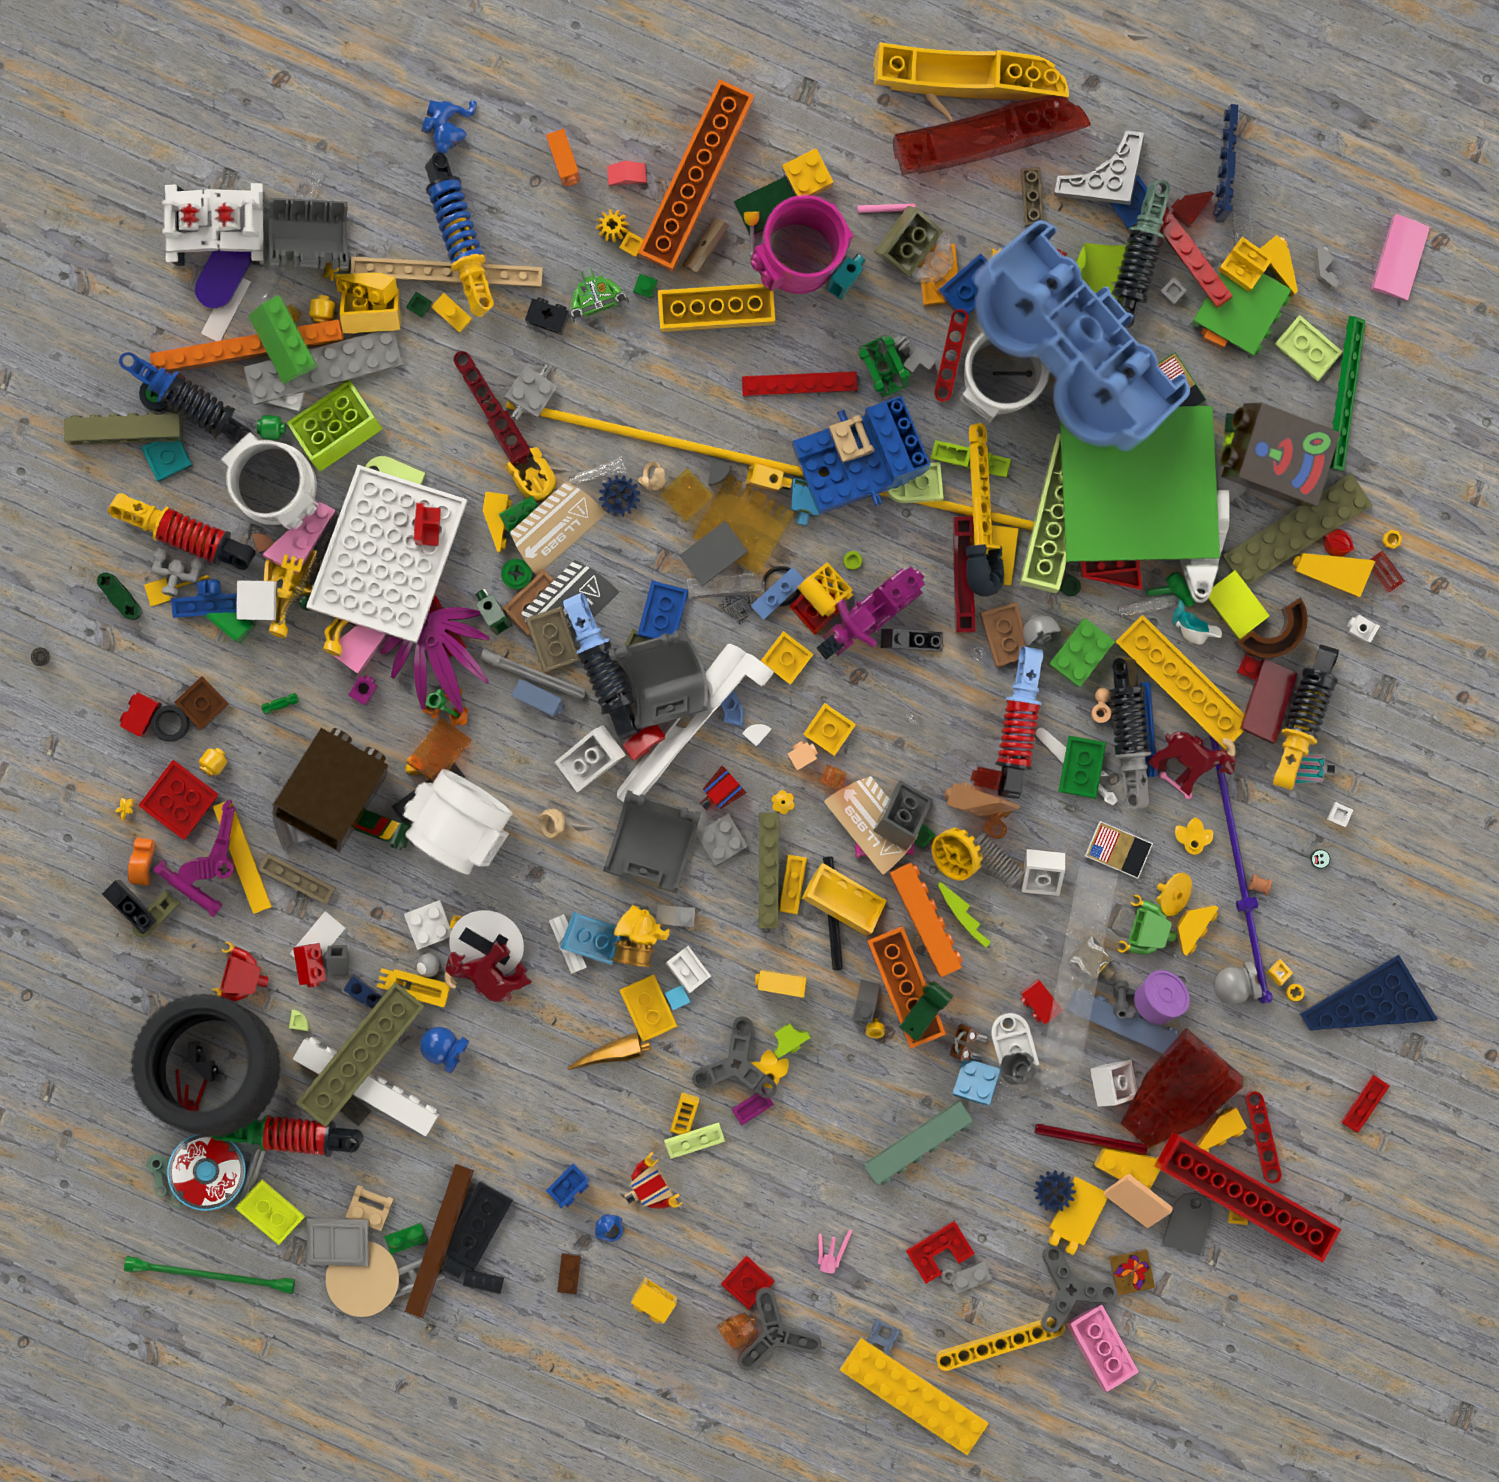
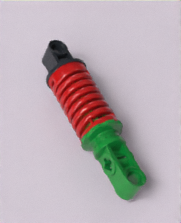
[212,1115,364,1157]

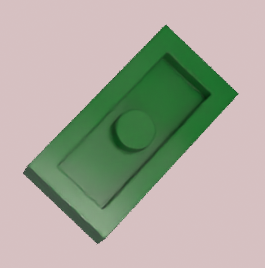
[384,1223,428,1254]

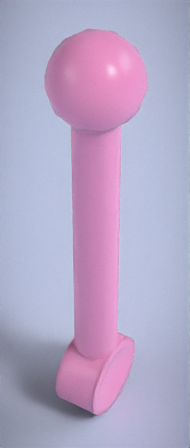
[1159,771,1192,799]

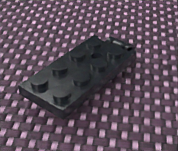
[442,1181,514,1279]

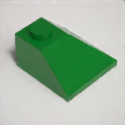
[206,612,256,643]

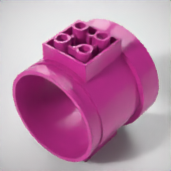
[750,195,854,294]

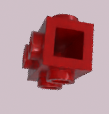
[293,943,326,988]

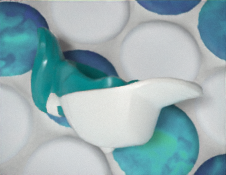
[1172,600,1222,645]

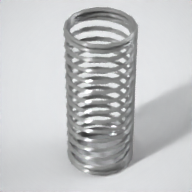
[973,831,1024,888]

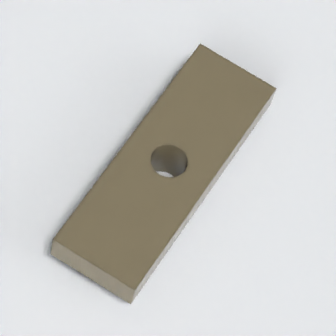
[1021,167,1044,227]
[683,218,729,273]

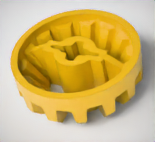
[932,827,982,881]

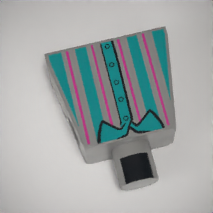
[1290,751,1335,785]

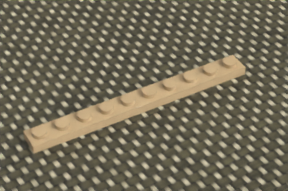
[350,257,543,288]

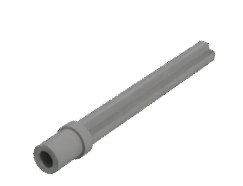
[480,649,586,699]

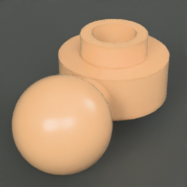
[1091,688,1111,724]

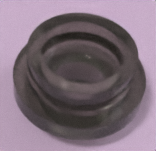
[31,647,50,667]

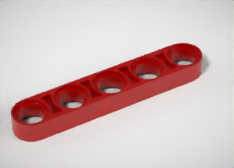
[934,309,968,402]
[1245,1091,1282,1184]

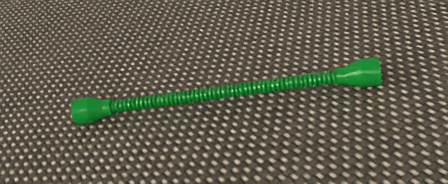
[124,1256,295,1294]

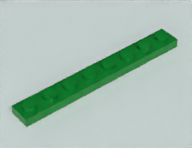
[1329,316,1366,471]

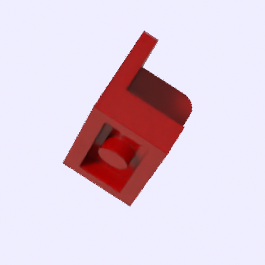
[414,503,441,546]

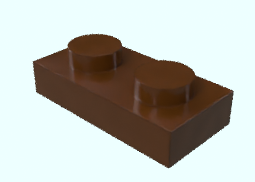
[557,1253,581,1294]

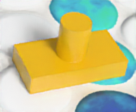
[431,293,473,333]

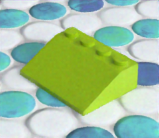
[287,380,383,472]

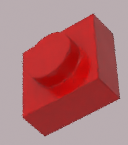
[1237,655,1261,680]

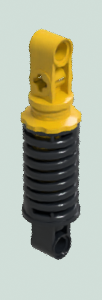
[1273,644,1339,791]

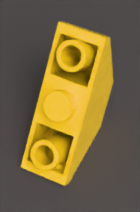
[1175,905,1218,956]

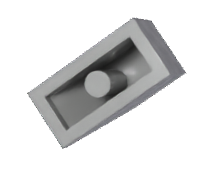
[656,904,696,927]

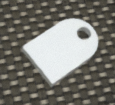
[991,1013,1040,1066]

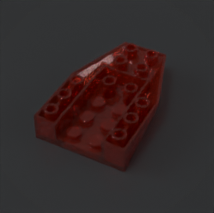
[1121,1028,1243,1148]

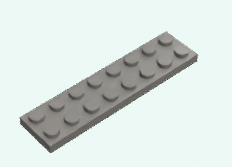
[244,331,403,405]

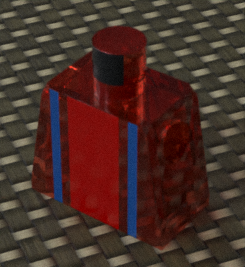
[699,765,747,811]

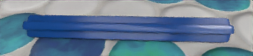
[1140,682,1157,777]

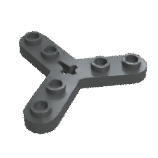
[738,1287,822,1371]

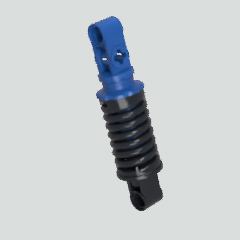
[119,352,253,443]

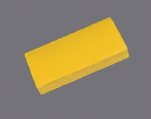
[802,863,887,936]

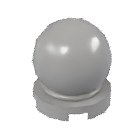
[1214,962,1262,1004]

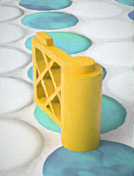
[797,562,853,617]

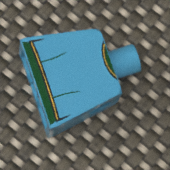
[791,478,819,526]

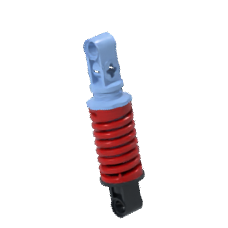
[995,646,1043,799]

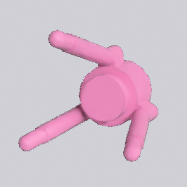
[818,1230,852,1273]

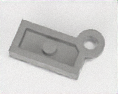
[941,1260,992,1294]

